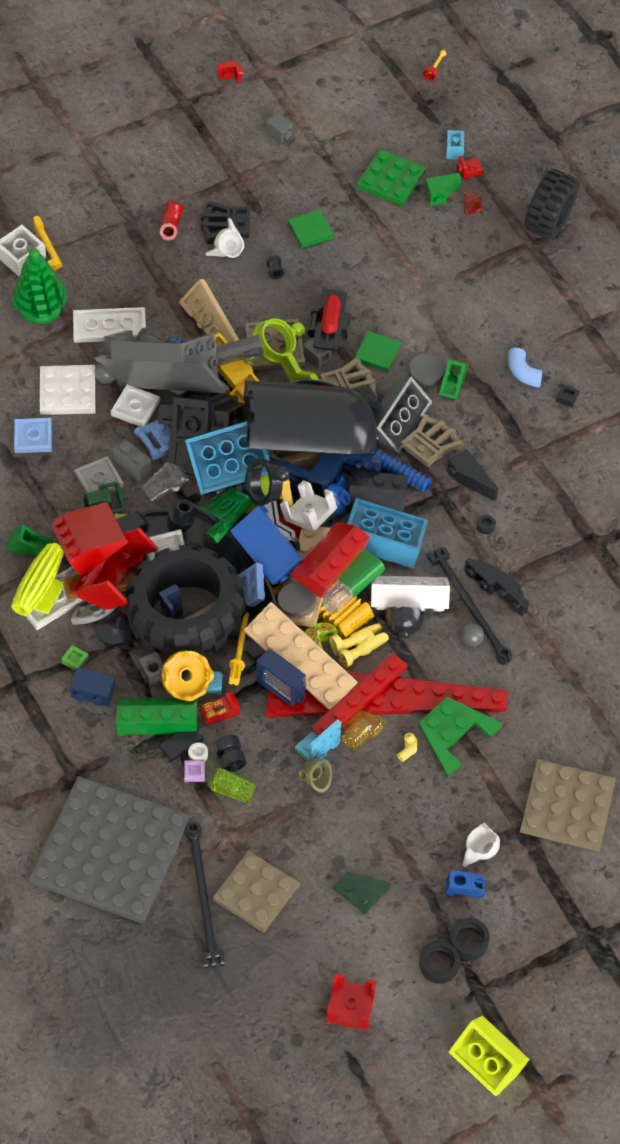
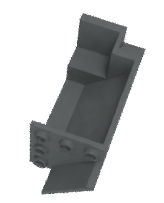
[94,330,226,393]

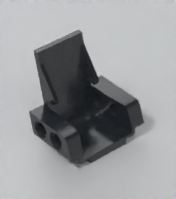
[158,390,246,475]

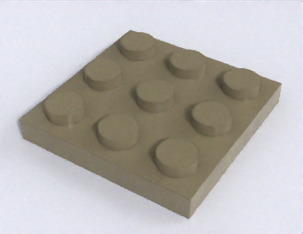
[245,319,305,370]
[213,851,299,933]

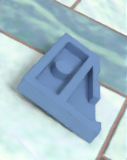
[238,563,265,607]

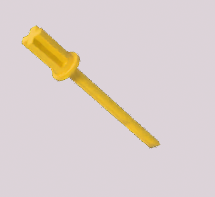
[229,613,249,685]

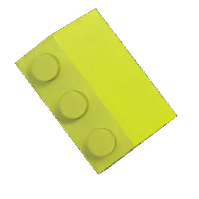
[449,1016,530,1096]

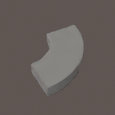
[71,604,116,625]

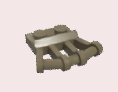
[320,358,378,399]
[401,414,465,468]

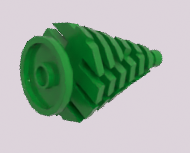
[11,248,67,324]

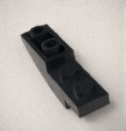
[464,558,529,616]

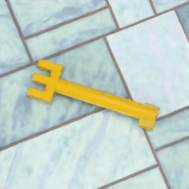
[33,216,62,271]

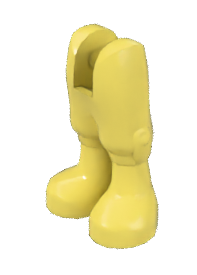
[329,623,389,668]

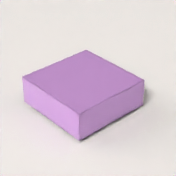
[184,760,205,782]

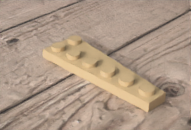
[179,279,253,367]

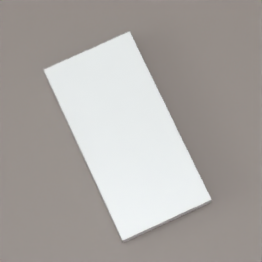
[73,307,146,343]
[26,567,85,630]

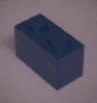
[70,668,116,706]

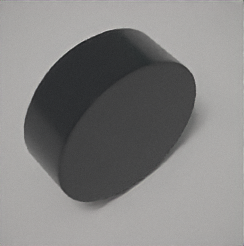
[477,515,496,534]

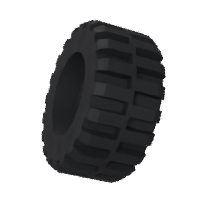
[524,169,580,240]

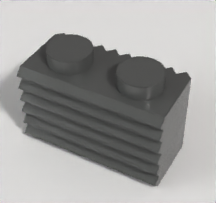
[113,439,152,482]

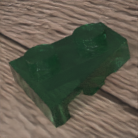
[334,872,391,915]

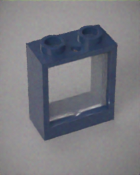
[257,648,306,708]

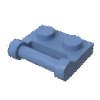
[134,420,171,460]

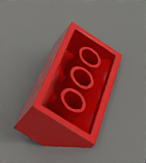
[290,523,371,599]

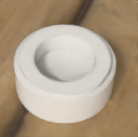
[188,743,208,761]

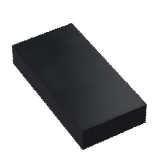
[159,730,203,762]

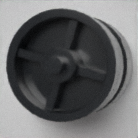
[214,735,247,773]

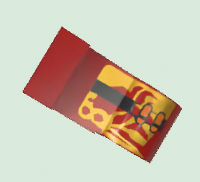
[199,691,240,725]

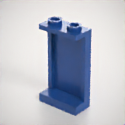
[230,506,305,585]

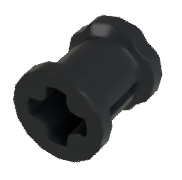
[266,256,285,279]

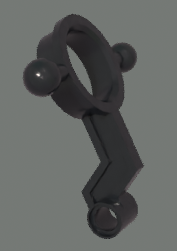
[234,458,300,552]

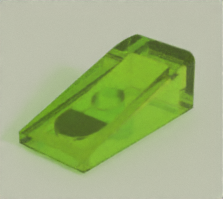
[211,768,256,803]

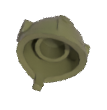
[299,757,332,792]

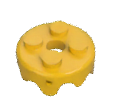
[161,650,214,701]

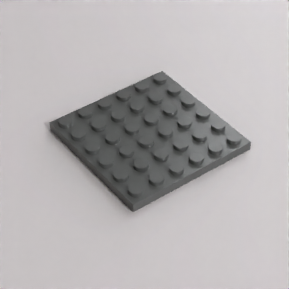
[29,776,191,924]

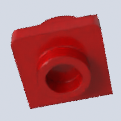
[217,60,243,84]
[456,155,483,179]

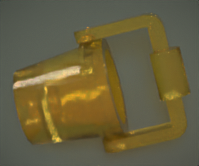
[342,710,385,750]

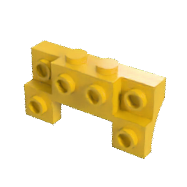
[215,332,259,403]

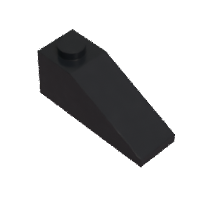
[447,449,498,501]

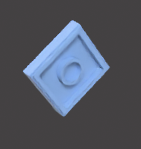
[14,418,52,453]

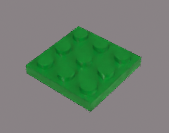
[357,149,426,206]

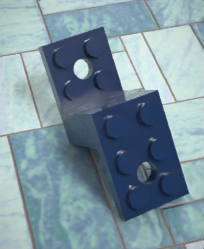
[275,452,382,498]

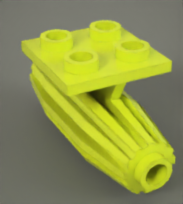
[11,543,64,616]

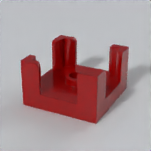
[326,973,376,1030]

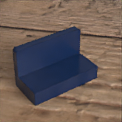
[159,584,183,619]

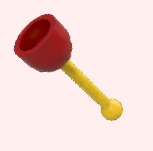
[423,50,446,81]

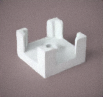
[280,480,337,532]

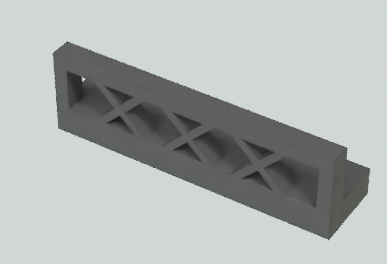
[216,335,264,366]

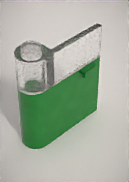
[323,549,385,613]

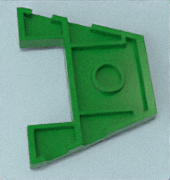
[199,487,252,543]
[419,697,503,778]

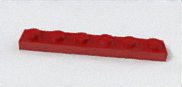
[311,653,407,736]

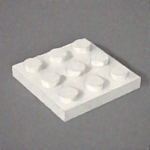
[40,365,96,415]

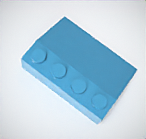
[185,422,271,495]
[347,498,428,568]

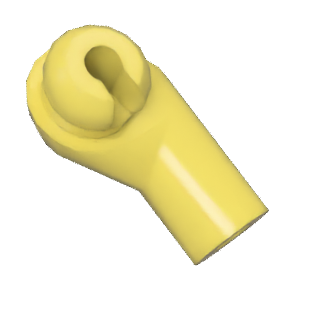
[397,733,417,762]

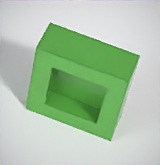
[61,645,89,671]

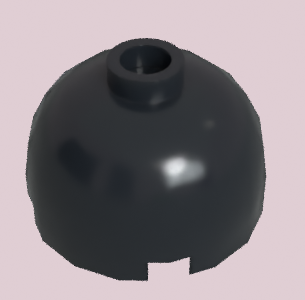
[385,607,424,638]

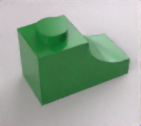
[425,173,461,206]
[439,359,469,400]
[6,524,53,556]

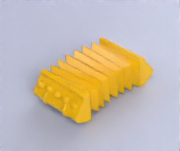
[318,581,374,639]

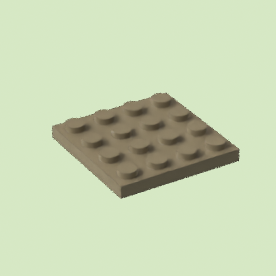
[520,759,616,852]

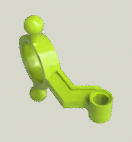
[245,318,323,381]

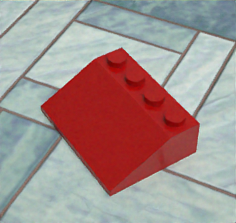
[51,502,128,577]

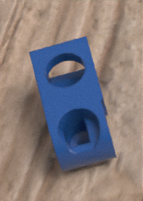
[445,870,486,898]

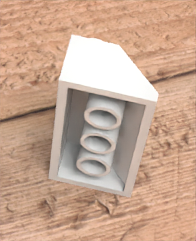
[371,576,450,611]

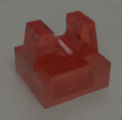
[464,191,482,216]

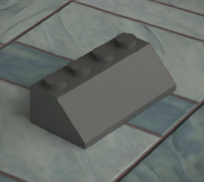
[374,376,432,454]

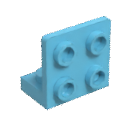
[295,720,341,760]

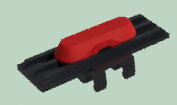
[307,288,350,351]

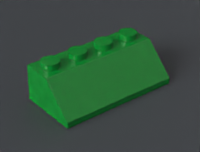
[116,698,197,735]

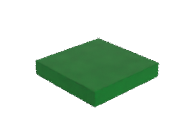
[288,210,334,249]
[355,331,401,372]

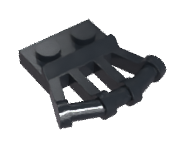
[201,201,250,244]

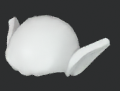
[206,218,244,258]
[462,823,500,867]

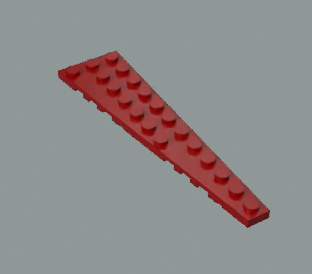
[266,671,508,717]

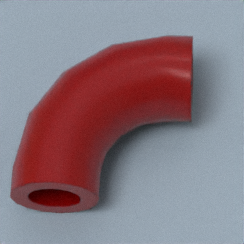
[160,200,184,241]

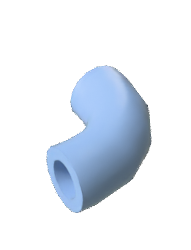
[508,348,542,388]

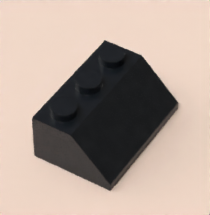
[347,470,408,513]

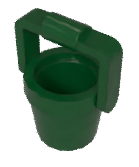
[83,482,126,513]

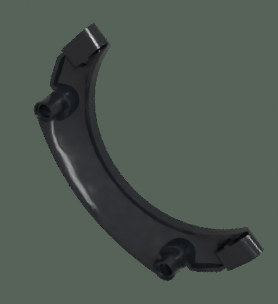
[117,499,278,682]

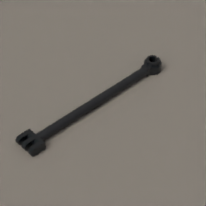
[427,547,512,665]
[185,822,225,968]

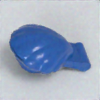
[324,474,350,517]

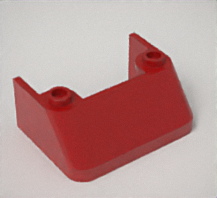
[71,527,159,610]

